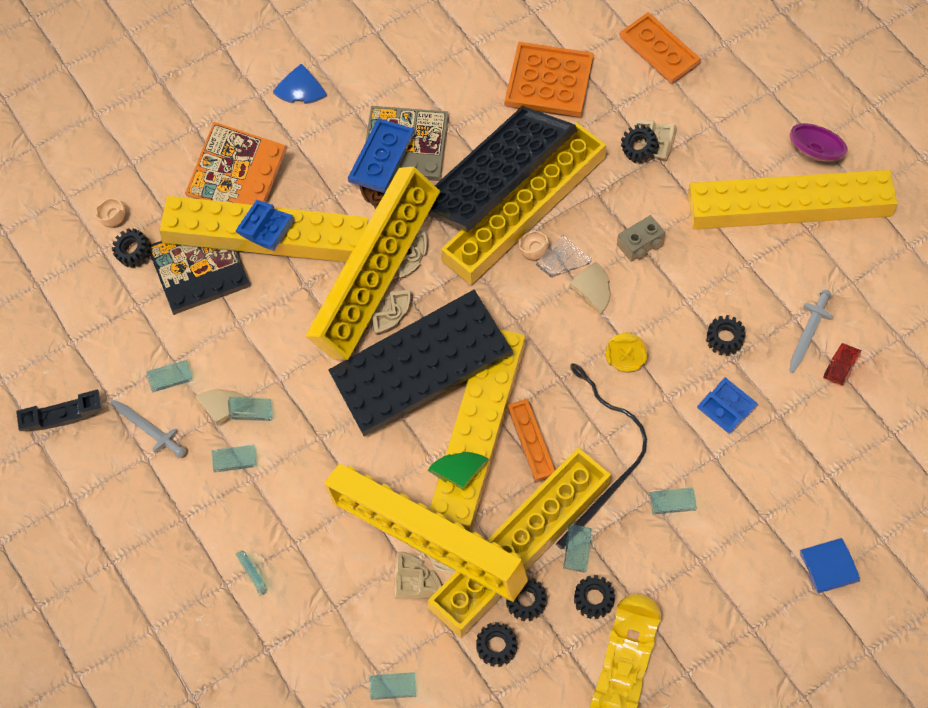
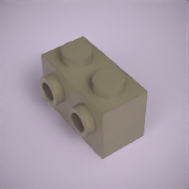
[617,215,665,262]

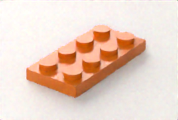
[620,12,701,83]

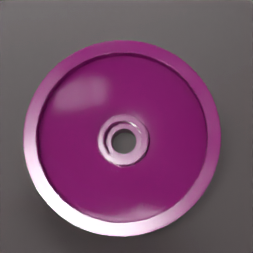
[790,123,848,162]

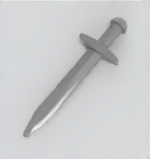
[790,290,833,373]
[111,400,186,458]

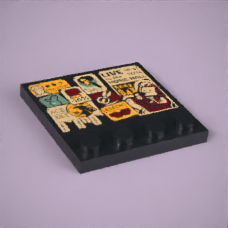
[149,240,250,315]

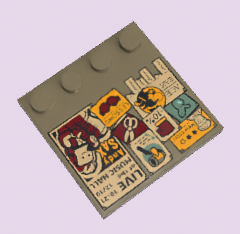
[365,106,448,181]

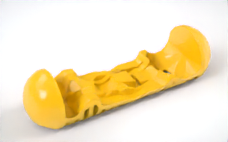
[590,594,661,708]

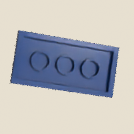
[348,118,415,193]

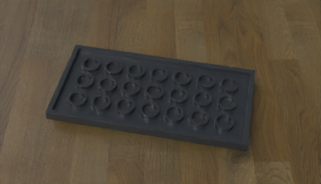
[428,106,578,232]
[328,289,513,437]

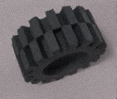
[621,124,659,164]
[112,228,152,268]
[706,315,746,356]
[574,575,615,619]
[506,578,547,621]
[476,622,517,667]

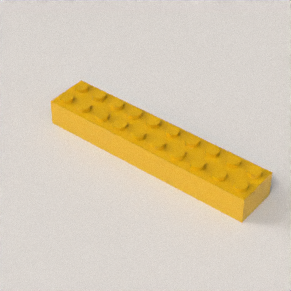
[441,122,606,285]
[305,167,440,360]
[688,170,897,230]
[160,196,368,262]
[429,329,525,532]
[427,447,611,638]
[324,463,528,602]

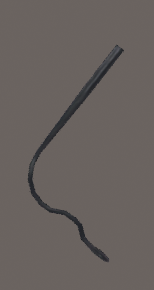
[556,363,647,549]

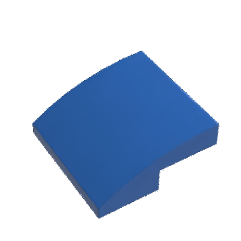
[235,200,294,251]
[697,377,758,434]
[800,538,860,594]

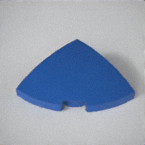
[273,64,327,104]

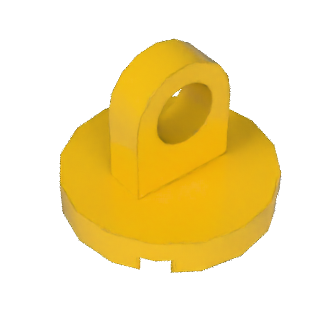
[605,332,648,372]

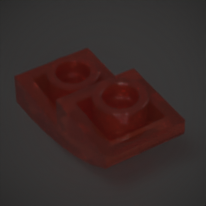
[823,343,862,385]

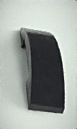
[16,389,102,431]

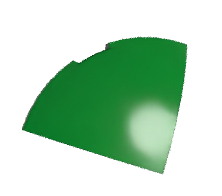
[428,452,489,491]

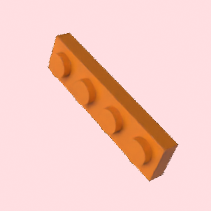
[507,399,555,483]

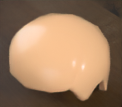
[94,198,125,227]
[518,231,549,260]

